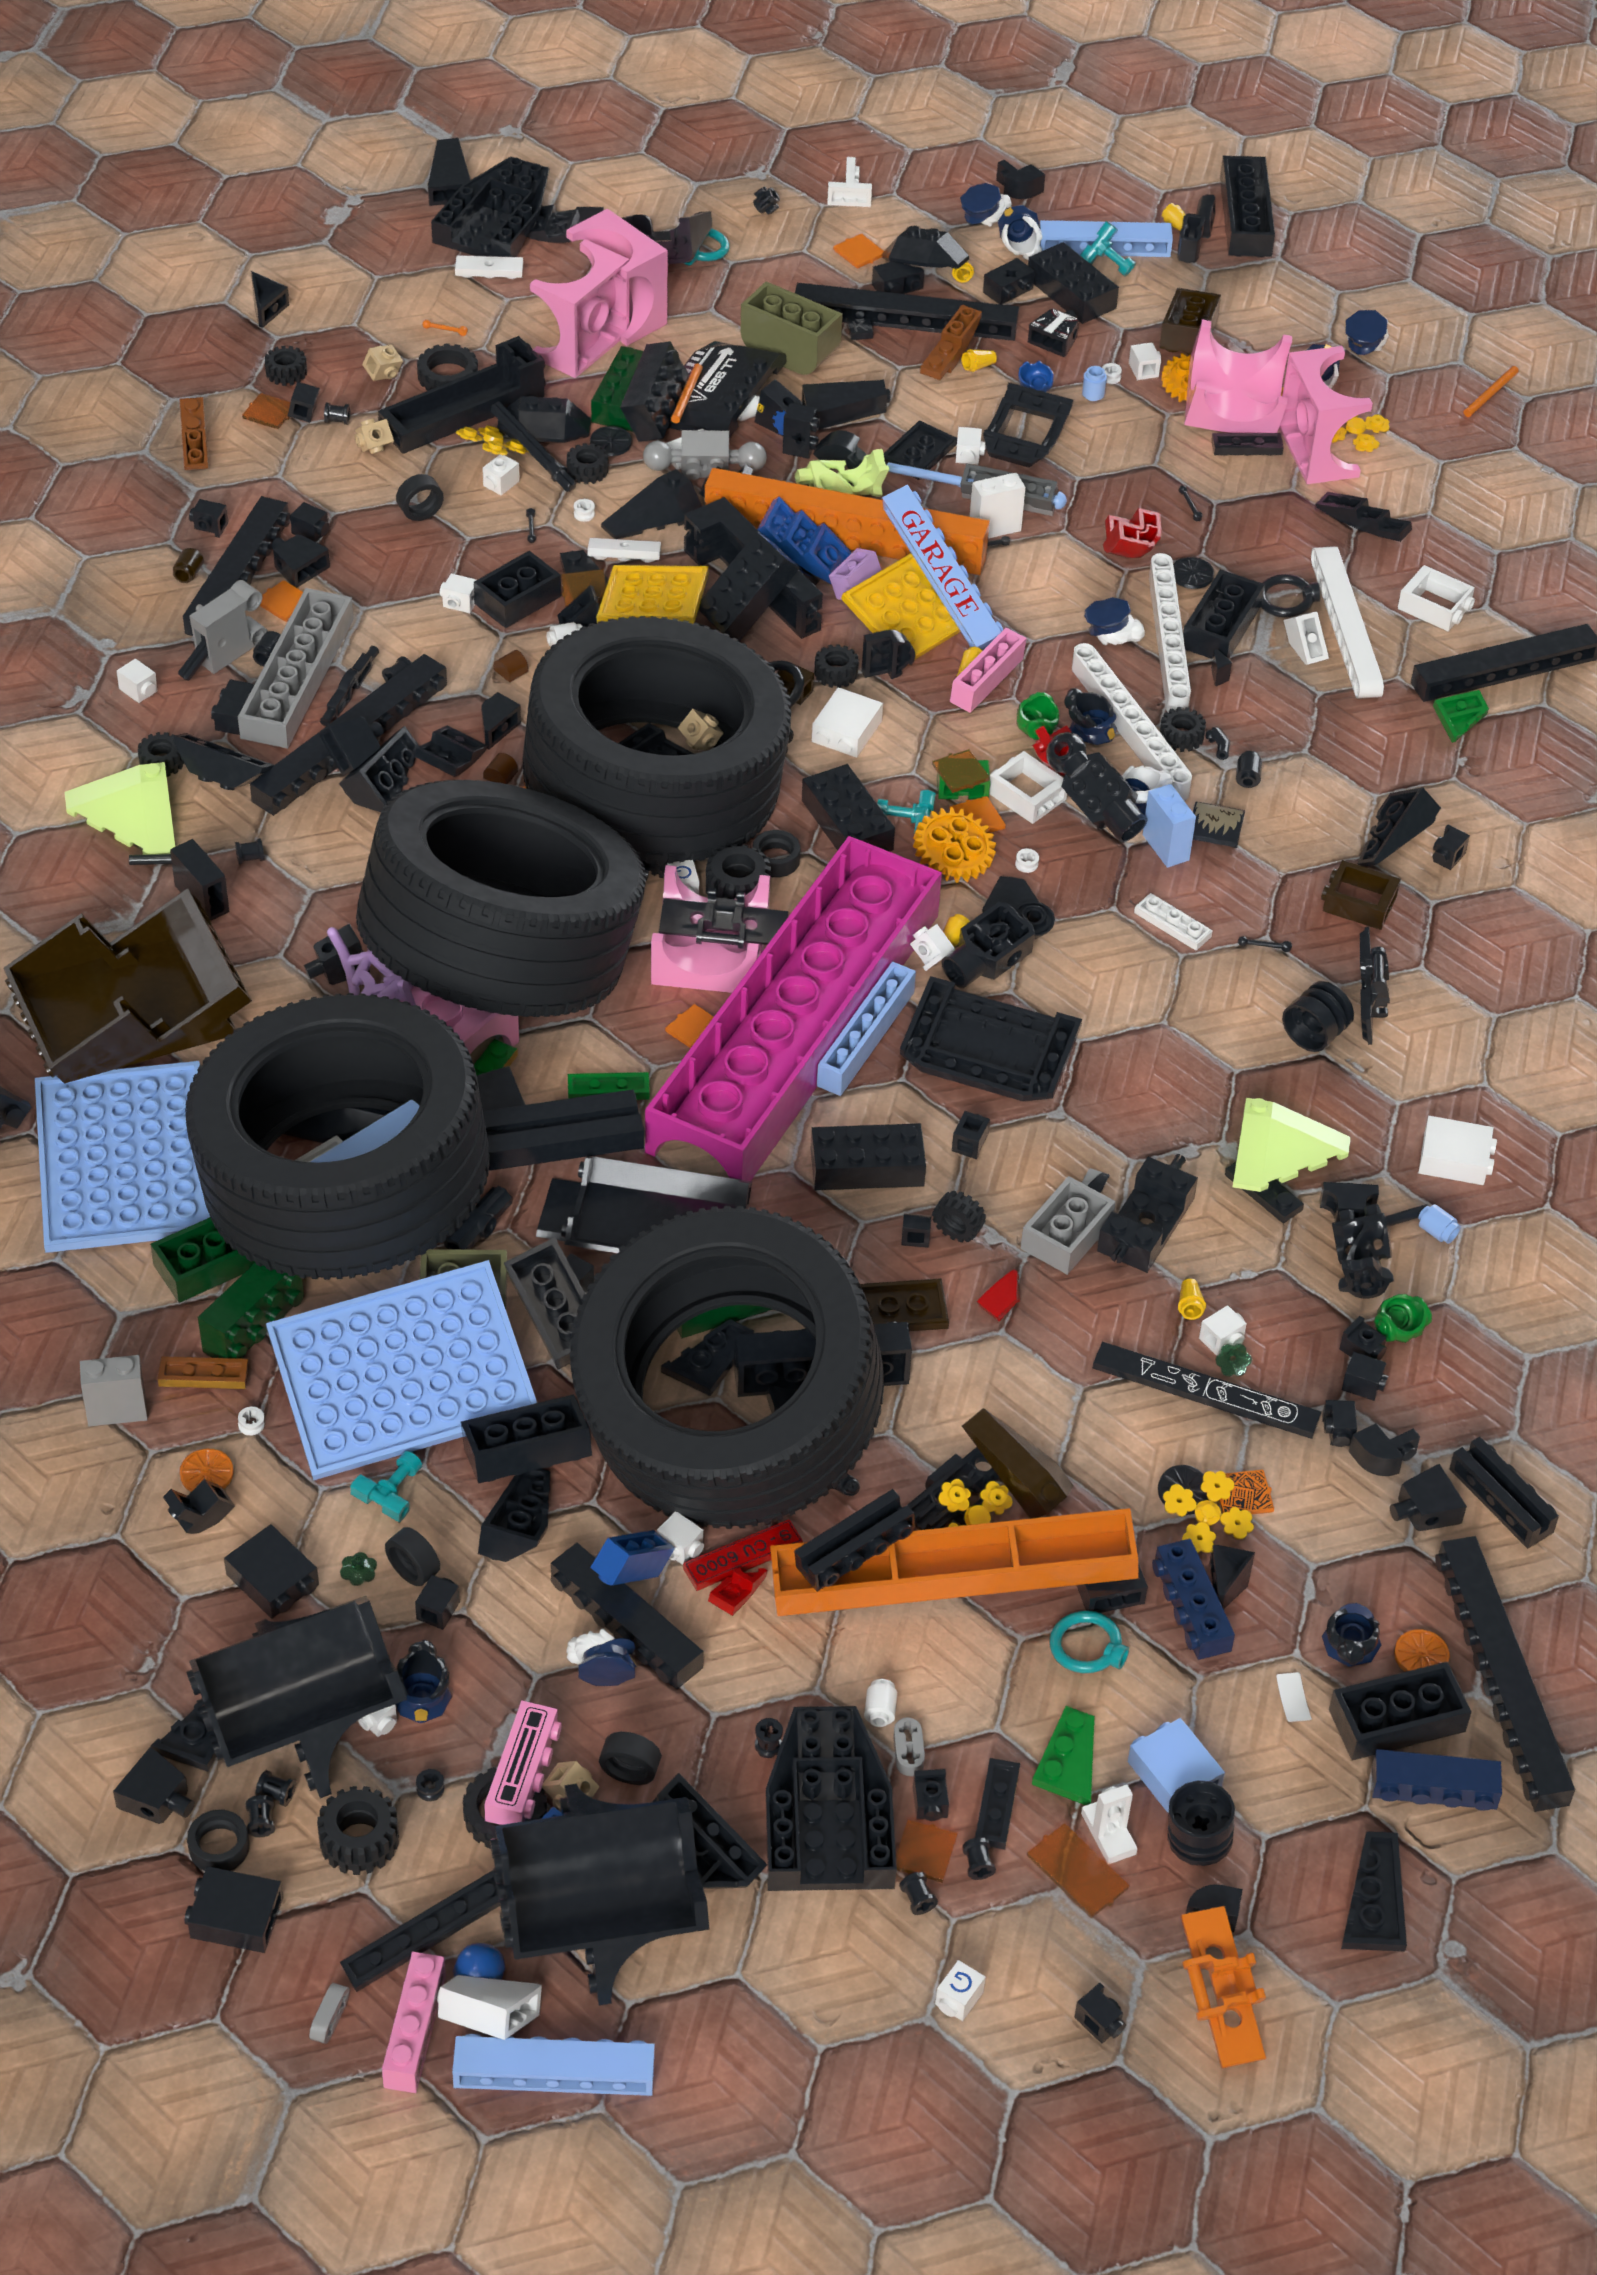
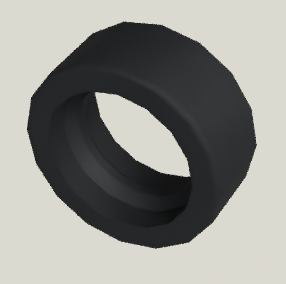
[396,474,444,521]
[752,830,801,878]
[385,1527,440,1586]
[598,1731,662,1785]
[187,1810,249,1871]

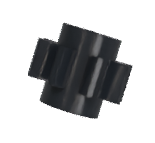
[753,186,780,215]

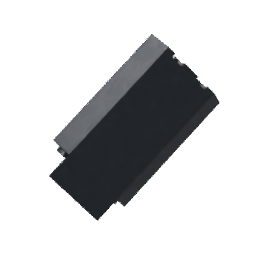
[536,1156,752,1253]

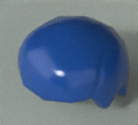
[1018,361,1054,392]
[453,1943,506,1980]

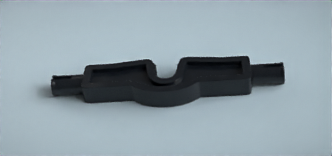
[320,646,379,726]

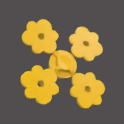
[1332,414,1389,452]
[456,426,529,455]
[1163,1471,1254,1553]
[938,1479,1013,1527]

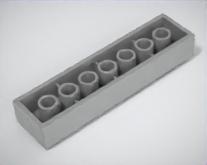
[238,588,354,749]

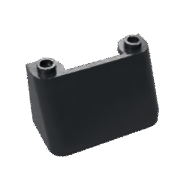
[621,211,712,264]

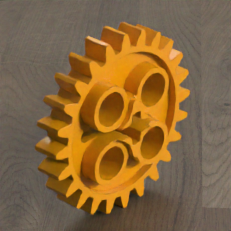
[1161,353,1191,402]
[913,807,996,883]

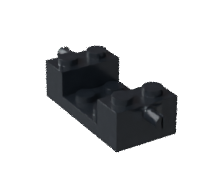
[1097,1154,1198,1273]

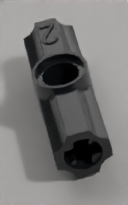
[444,1185,512,1250]

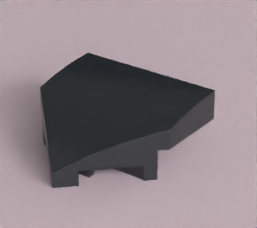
[982,876,1039,912]

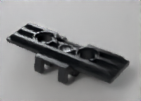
[659,889,789,949]
[1360,927,1390,1045]
[907,1447,1000,1530]

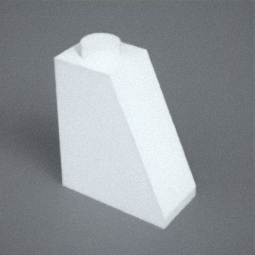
[437,1975,542,2040]

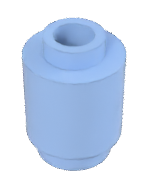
[1082,366,1107,401]
[1418,1204,1461,1244]

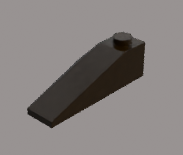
[962,1408,1073,1519]

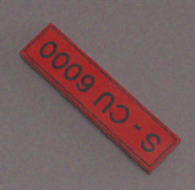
[683,1519,803,1591]

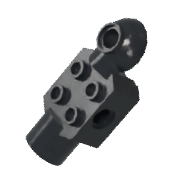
[1046,732,1148,843]
[941,901,1055,988]

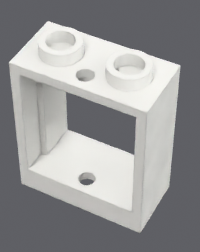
[1398,565,1475,632]
[989,751,1067,824]

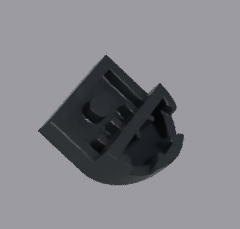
[861,630,915,679]

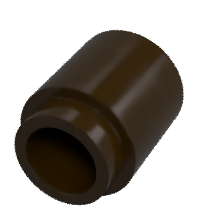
[173,548,204,583]

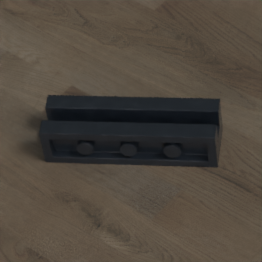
[1449,1436,1559,1549]
[794,1489,915,1592]

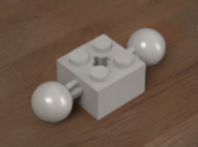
[643,430,767,480]

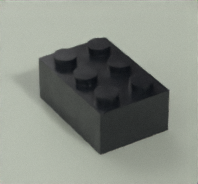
[474,550,561,628]

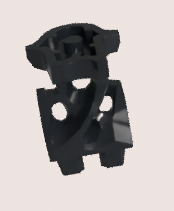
[1332,1204,1394,1299]

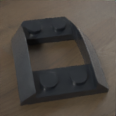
[983,382,1074,468]

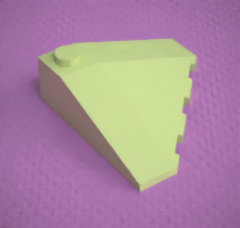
[65,762,175,854]
[1233,1098,1350,1192]

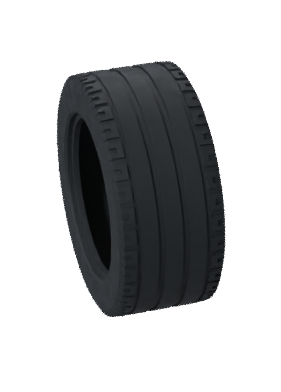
[522,616,791,864]
[356,780,646,1017]
[185,993,489,1280]
[570,1206,884,1529]

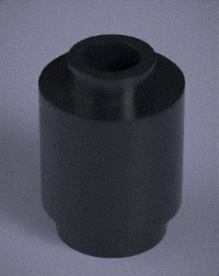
[253,631,281,667]
[1236,751,1262,788]

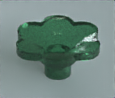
[1215,1343,1252,1377]
[340,1552,377,1586]

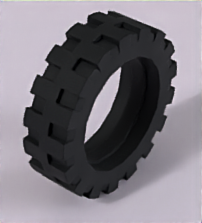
[417,344,478,391]
[463,1767,547,1849]

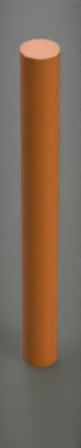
[671,364,703,423]
[1463,366,1519,417]

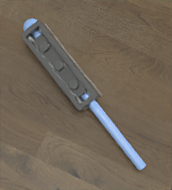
[887,462,1067,516]

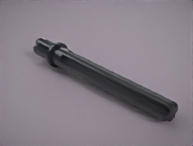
[491,402,576,492]

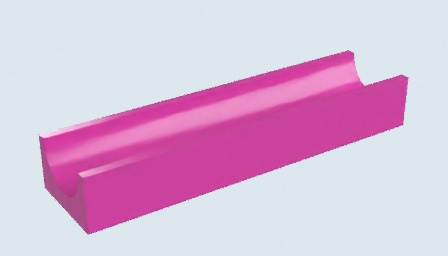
[645,836,942,1181]

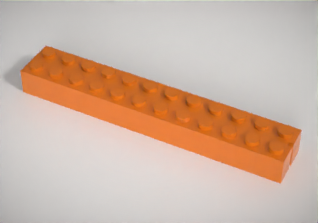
[705,468,990,575]
[770,1508,1138,1616]

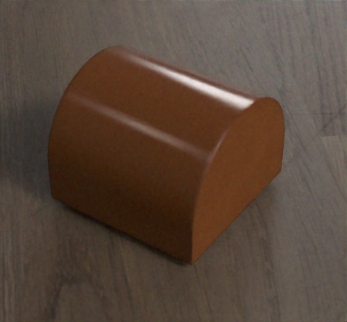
[494,650,528,683]
[483,753,518,784]

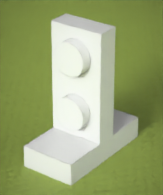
[828,157,872,207]
[1081,1785,1137,1865]

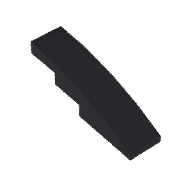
[1316,492,1412,542]

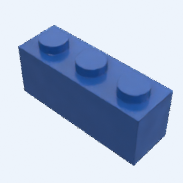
[591,1530,675,1585]

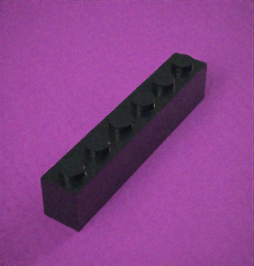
[551,1542,704,1689]

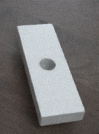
[455,256,523,279]
[588,538,661,562]
[1134,893,1213,951]

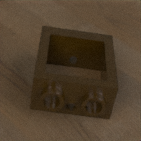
[1321,860,1401,930]

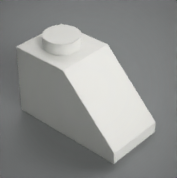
[1284,611,1329,665]

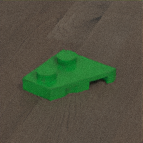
[1433,690,1489,743]

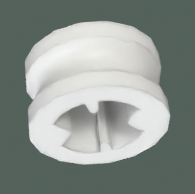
[1102,363,1122,384]
[574,499,595,522]
[1015,848,1039,873]
[238,1407,265,1435]

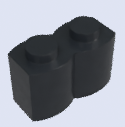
[1177,213,1205,263]

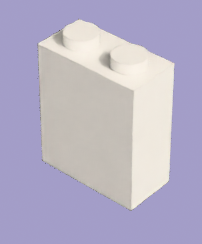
[970,473,1025,538]
[812,687,883,758]
[1418,1115,1497,1185]

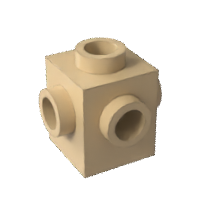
[362,345,403,381]
[355,418,394,454]
[678,709,723,751]
[542,1761,599,1810]

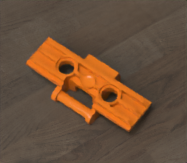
[1181,1906,1266,2069]

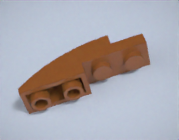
[920,305,982,380]
[179,397,208,470]

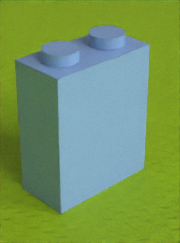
[1142,784,1196,868]
[1127,1718,1225,1813]

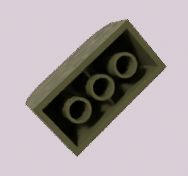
[740,281,842,375]

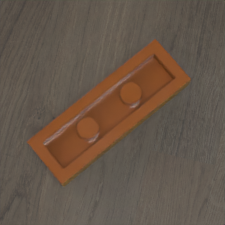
[158,1356,249,1389]

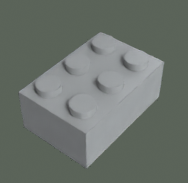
[1021,1176,1116,1275]

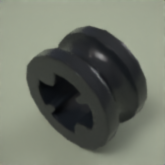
[416,1769,445,1801]

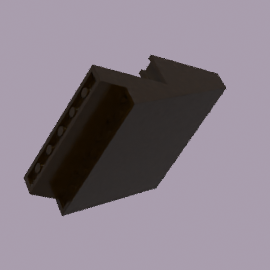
[3,888,252,1084]

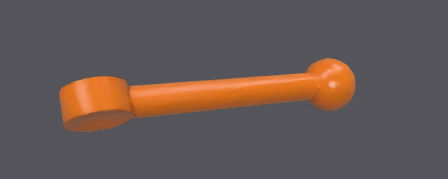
[422,320,468,336]

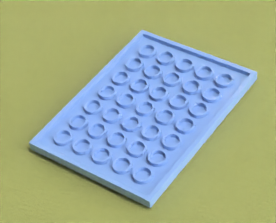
[35,1061,210,1253]
[266,1260,537,1481]

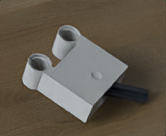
[178,580,268,681]

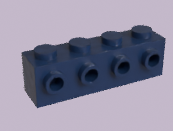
[1152,1538,1235,1660]
[1372,1749,1502,1811]

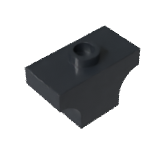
[1320,1182,1379,1222]

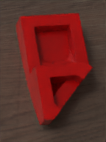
[977,1269,1020,1322]
[708,1568,768,1616]

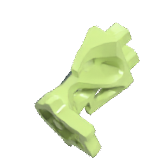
[794,449,889,497]

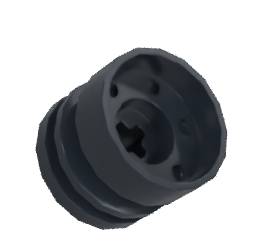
[1282,981,1354,1052]
[1167,1780,1235,1866]

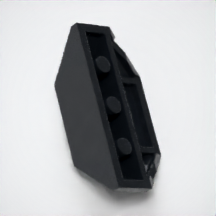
[882,226,969,269]
[497,396,591,443]
[173,733,274,790]
[656,1773,767,1889]

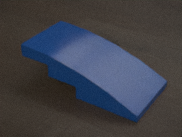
[757,497,852,585]

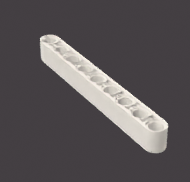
[1311,546,1384,699]
[1149,553,1191,713]
[1072,643,1192,801]

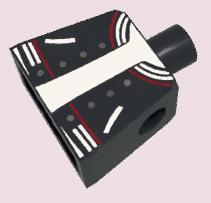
[1028,309,1079,358]

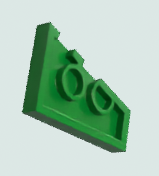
[1032,1706,1095,1805]

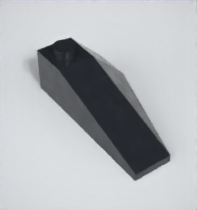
[601,469,702,539]
[339,726,419,812]
[1357,787,1441,867]
[478,1468,550,1562]

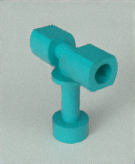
[1080,221,1136,276]
[877,790,936,834]
[350,1451,422,1522]

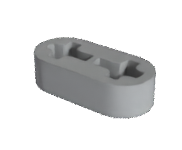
[893,1718,925,1776]
[309,1983,350,2044]

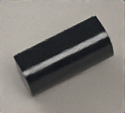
[1196,195,1216,239]

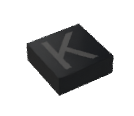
[847,318,873,340]

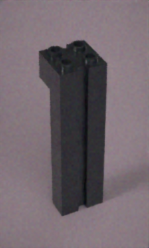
[378,336,546,454]
[684,497,823,639]
[483,1089,644,1171]

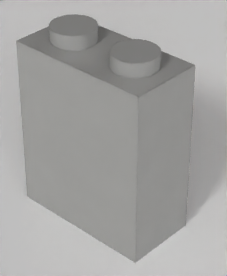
[80,1355,147,1427]

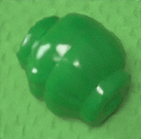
[1016,692,1059,740]
[1374,1294,1432,1343]

